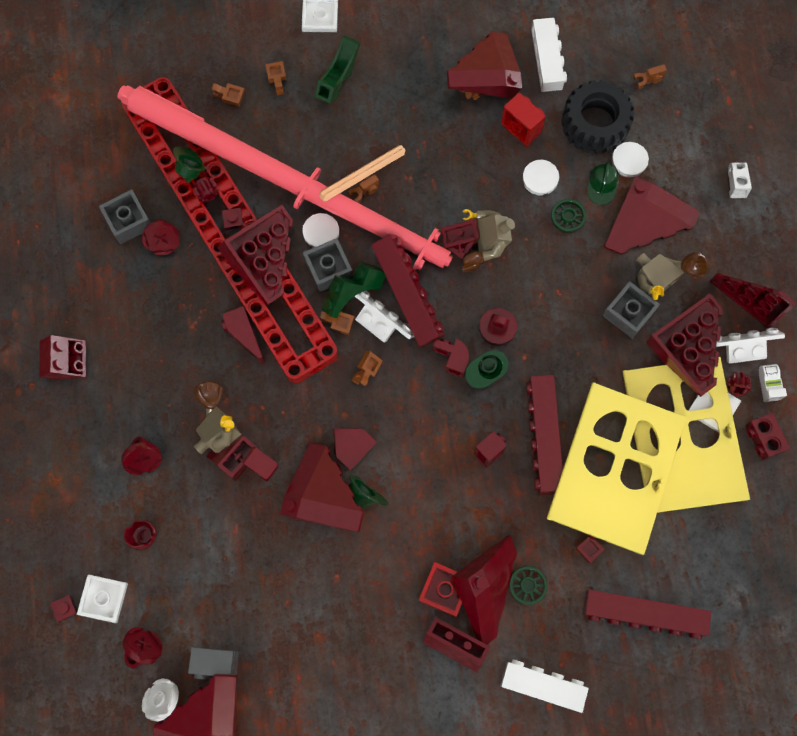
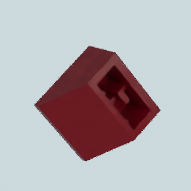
[39,335,86,380]
[206,434,260,482]

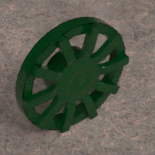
[551,199,586,233]
[509,566,548,605]

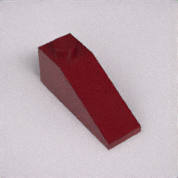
[221,306,265,363]

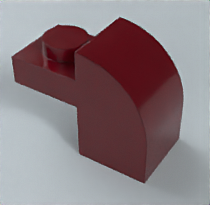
[433,339,469,378]

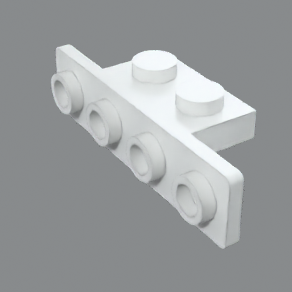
[355,291,414,342]
[716,328,785,364]

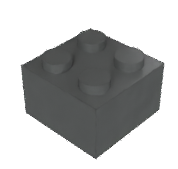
[99,189,151,245]
[303,238,353,292]
[603,281,660,339]
[188,648,239,679]

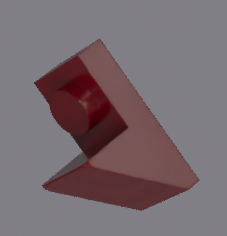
[242,446,278,482]

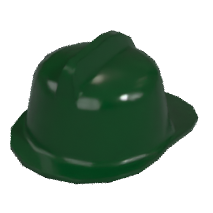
[173,146,206,183]
[587,162,619,205]
[465,350,509,388]
[349,474,388,508]

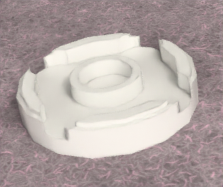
[611,142,649,178]
[522,160,559,196]
[303,213,339,248]
[142,678,179,722]

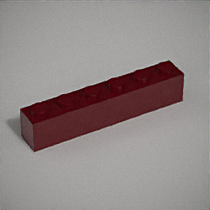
[371,234,445,347]
[526,375,563,495]
[583,590,711,640]

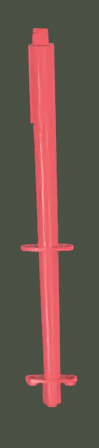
[117,85,453,271]

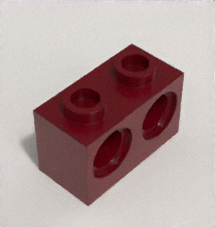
[746,413,790,460]
[474,431,507,468]

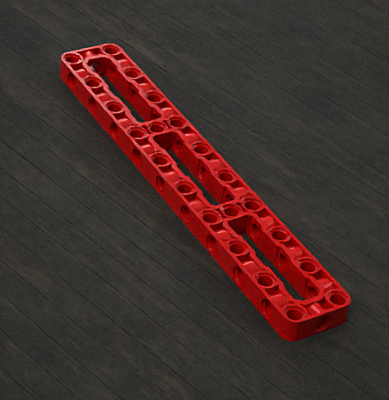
[122,77,338,383]

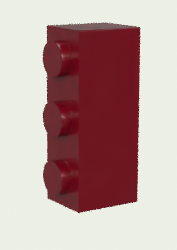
[423,617,490,673]

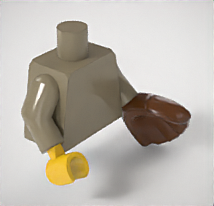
[462,209,515,272]
[636,252,709,300]
[193,381,241,454]

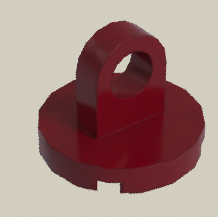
[142,219,180,255]
[479,308,517,346]
[121,436,162,475]
[122,627,163,669]

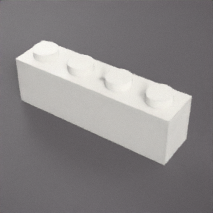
[531,18,567,92]
[500,659,589,713]

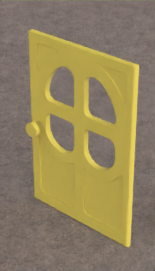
[622,357,750,513]
[547,382,686,555]

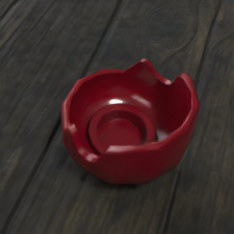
[123,520,157,550]

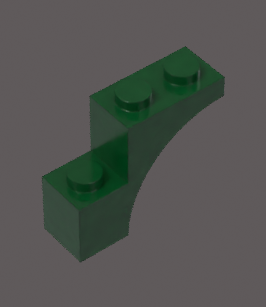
[314,36,360,104]
[322,262,386,318]

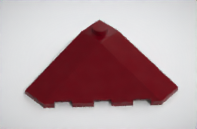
[447,31,522,99]
[604,176,700,255]
[217,205,293,305]
[710,273,797,329]
[646,294,723,397]
[280,443,364,532]
[452,535,517,645]
[153,674,237,736]

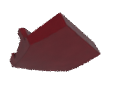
[441,219,480,259]
[333,428,377,471]

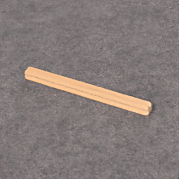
[319,145,406,202]

